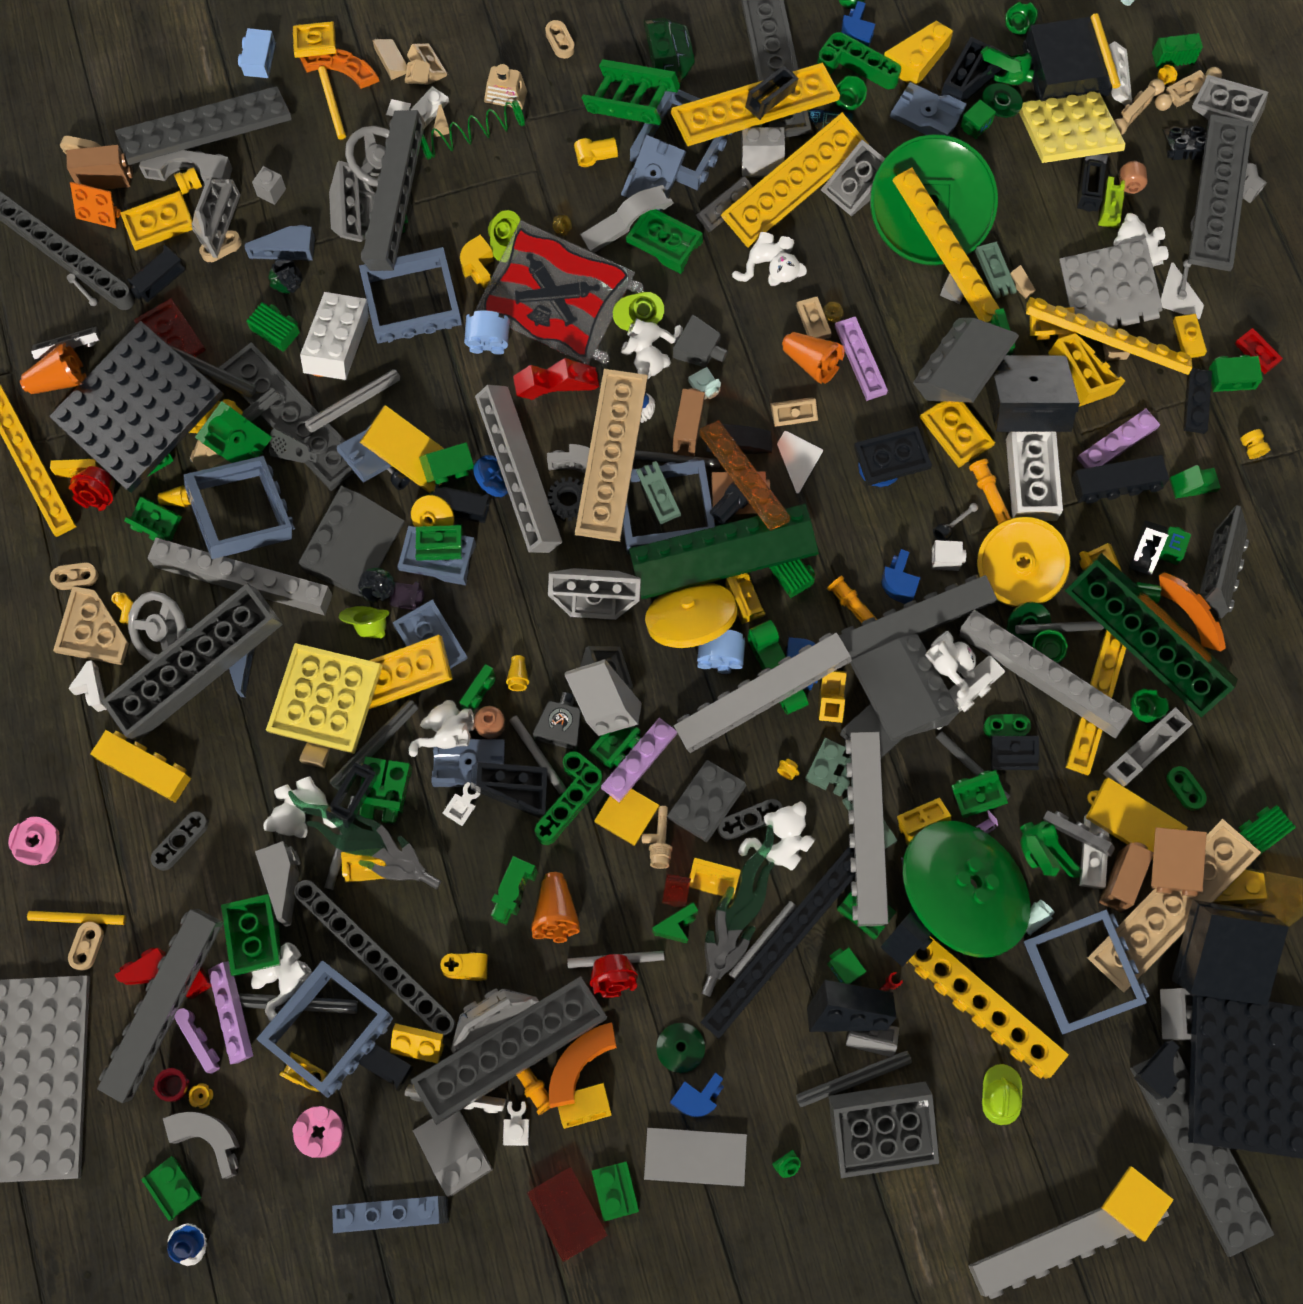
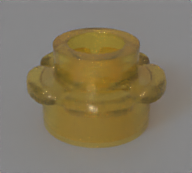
[552,215,572,236]
[823,302,844,323]

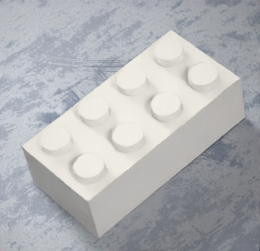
[300,292,369,380]
[1006,432,1063,521]

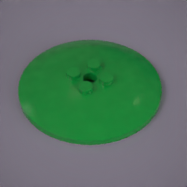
[870,135,998,265]
[903,821,1030,957]

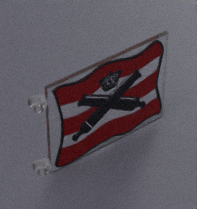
[475,221,644,365]

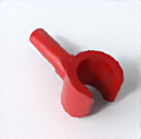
[879,972,903,991]

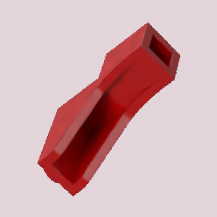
[513,358,599,400]
[115,948,212,999]

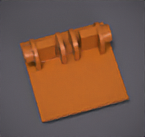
[70,182,121,228]

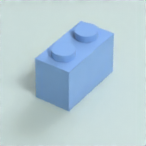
[238,28,276,78]

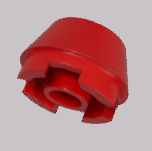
[69,466,115,511]
[590,954,638,998]

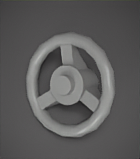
[345,126,390,187]
[128,591,187,661]

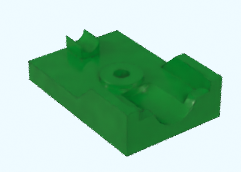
[626,209,703,274]
[195,401,272,463]

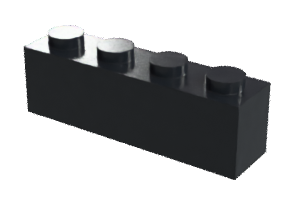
[1071,455,1170,504]

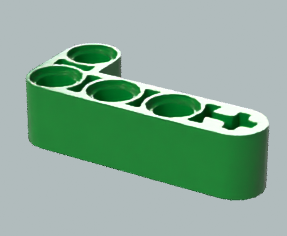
[817,32,901,89]
[748,620,809,715]
[535,751,602,845]

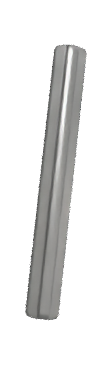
[305,369,400,432]

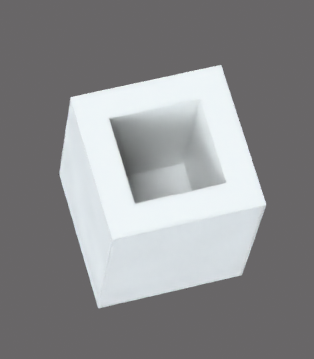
[932,540,966,571]

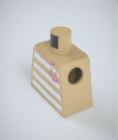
[484,64,527,109]

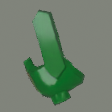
[981,46,1034,86]
[1020,821,1082,877]

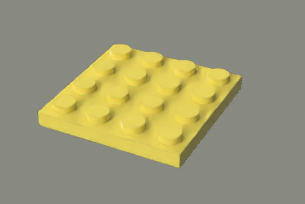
[1019,92,1125,163]
[266,643,382,754]

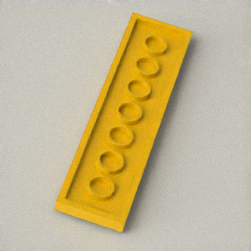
[671,63,840,146]
[720,112,869,248]

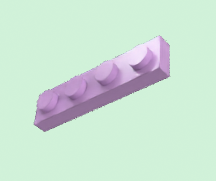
[835,316,888,401]
[1077,409,1160,468]
[601,718,677,803]
[208,961,253,1064]

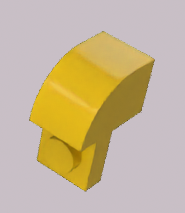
[460,234,494,289]
[818,670,847,723]

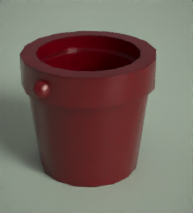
[152,1068,190,1102]

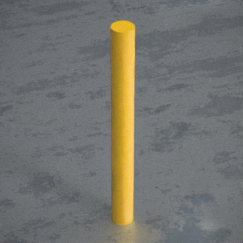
[1091,13,1121,89]
[318,66,346,140]
[27,911,126,925]

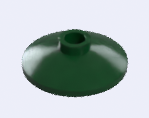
[982,83,1023,118]
[1007,602,1051,646]
[656,1023,705,1073]

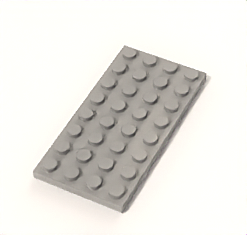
[0,976,90,1183]

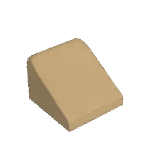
[405,59,430,84]
[1103,343,1130,361]
[299,742,330,768]

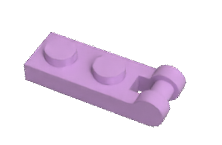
[174,1008,220,1074]

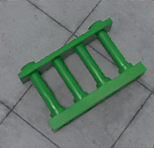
[582,59,680,125]

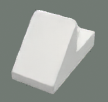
[69,660,107,712]

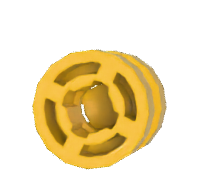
[174,167,202,195]
[1240,429,1270,459]

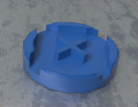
[473,455,508,497]

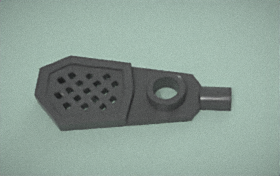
[268,428,319,463]

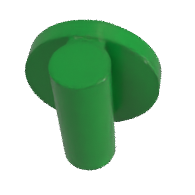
[772,1150,801,1178]

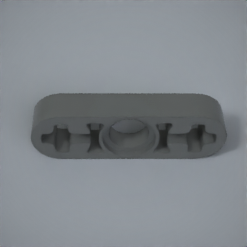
[718,799,783,840]
[151,812,209,871]

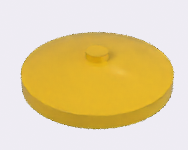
[977,517,1070,607]
[645,583,737,648]

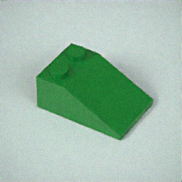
[221,894,281,976]

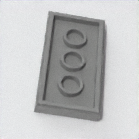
[644,1128,747,1187]

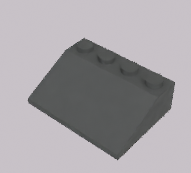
[913,318,1019,402]
[299,486,405,599]
[1199,505,1249,619]
[850,634,960,741]
[828,1081,939,1178]

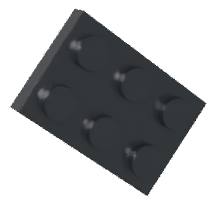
[854,426,932,486]

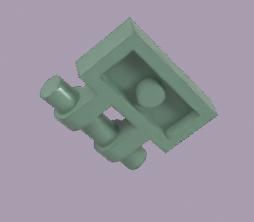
[805,738,850,796]

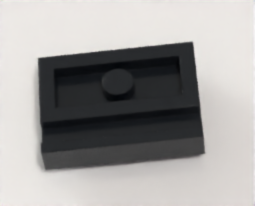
[991,736,1039,770]

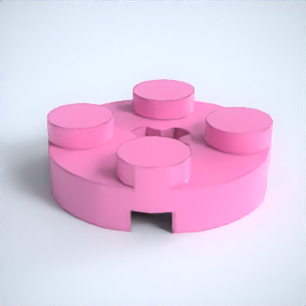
[8,817,59,865]
[293,1106,344,1158]

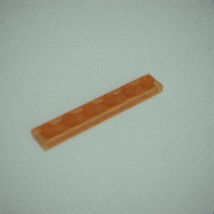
[699,420,790,531]

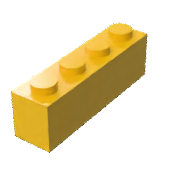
[90,730,191,803]

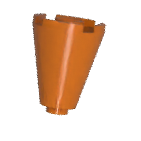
[782,332,845,384]
[20,343,87,394]

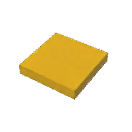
[293,21,336,58]
[594,789,659,846]
[1101,1166,1174,1242]

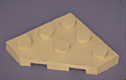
[53,586,129,665]

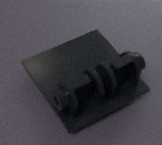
[1162,126,1206,160]

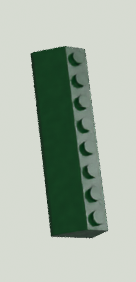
[629,504,819,599]
[1065,553,1238,717]

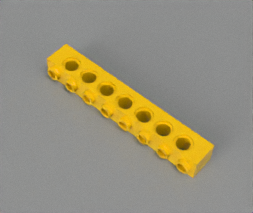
[907,936,1069,1079]

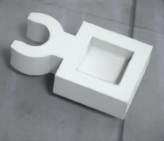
[442,782,481,826]
[503,1102,529,1146]

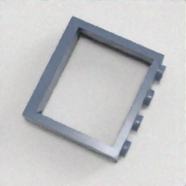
[630,90,733,190]
[359,247,462,343]
[184,456,295,559]
[623,459,715,554]
[1024,910,1149,1035]
[257,960,393,1098]
[332,1196,449,1233]

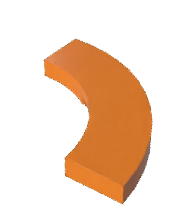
[299,49,379,89]
[1159,573,1226,652]
[549,1022,617,1108]

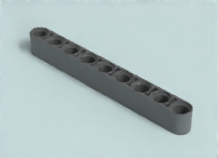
[0,192,135,310]
[294,880,456,1037]

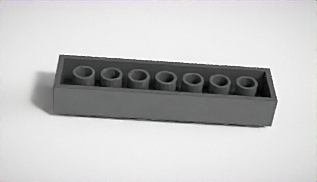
[101,583,283,741]

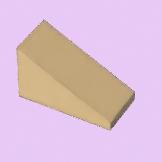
[433,105,449,137]
[1010,265,1036,299]

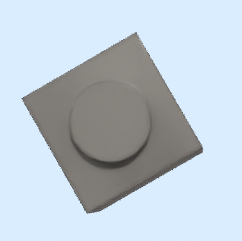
[252,166,286,205]

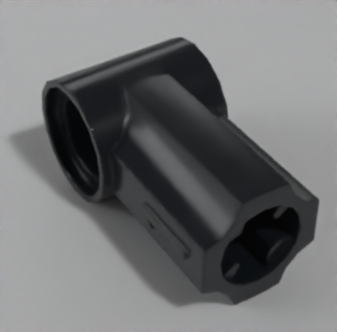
[710,479,754,524]

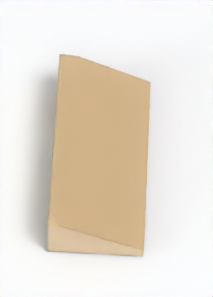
[373,39,407,80]
[407,43,447,85]
[770,397,818,427]

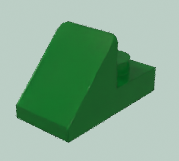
[1170,465,1221,499]
[652,903,698,943]

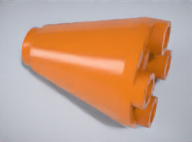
[531,872,580,943]

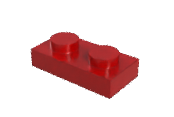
[1235,328,1283,375]

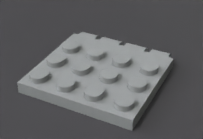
[1059,239,1162,336]

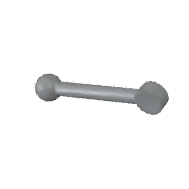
[1177,260,1192,300]
[67,274,98,306]

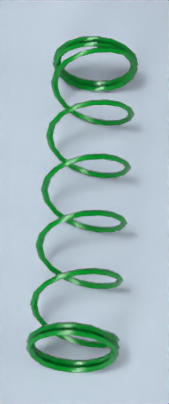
[421,100,525,160]

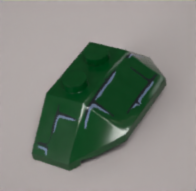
[644,17,695,85]

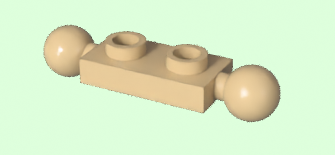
[1155,67,1222,111]
[1114,79,1165,135]

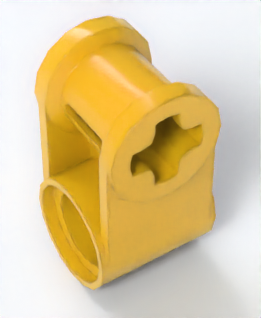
[440,953,488,981]
[279,1052,328,1092]

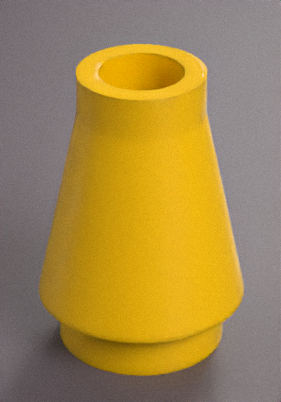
[158,485,191,507]
[506,655,529,691]

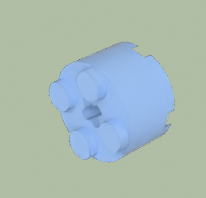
[464,311,510,355]
[697,630,745,674]

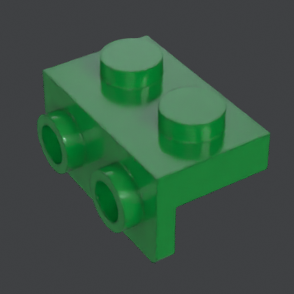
[124,497,182,541]
[589,726,641,770]
[951,770,1008,818]

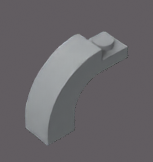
[547,444,590,474]
[163,1112,240,1179]

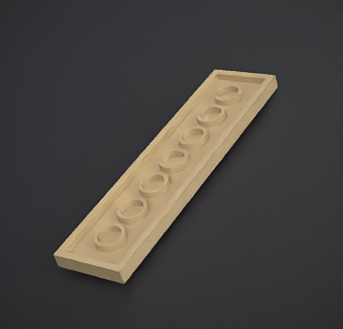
[575,369,648,542]
[1088,819,1261,993]

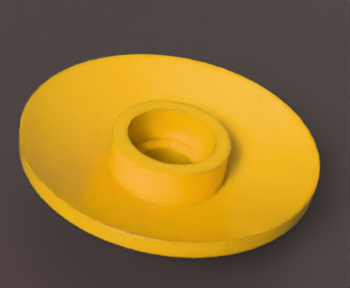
[411,495,454,527]

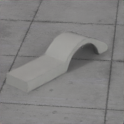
[580,185,674,254]

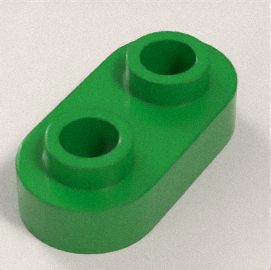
[983,714,1031,738]
[1166,766,1207,811]

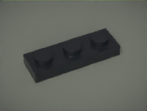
[1183,368,1212,434]

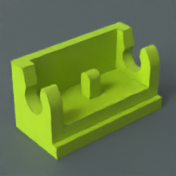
[1098,176,1125,229]

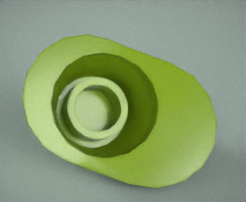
[488,210,522,263]
[613,292,664,331]
[339,606,390,638]
[982,1064,1022,1125]

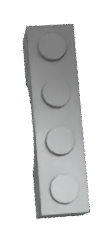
[139,150,232,184]
[1103,707,1192,787]

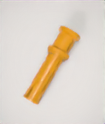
[969,459,1012,525]
[827,575,877,623]
[516,1067,550,1115]

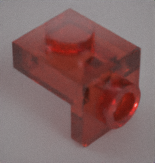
[662,874,691,907]

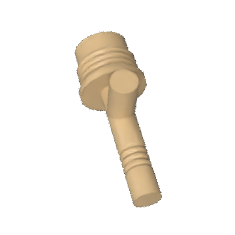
[642,806,672,869]

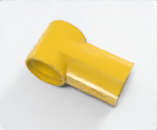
[574,138,618,167]

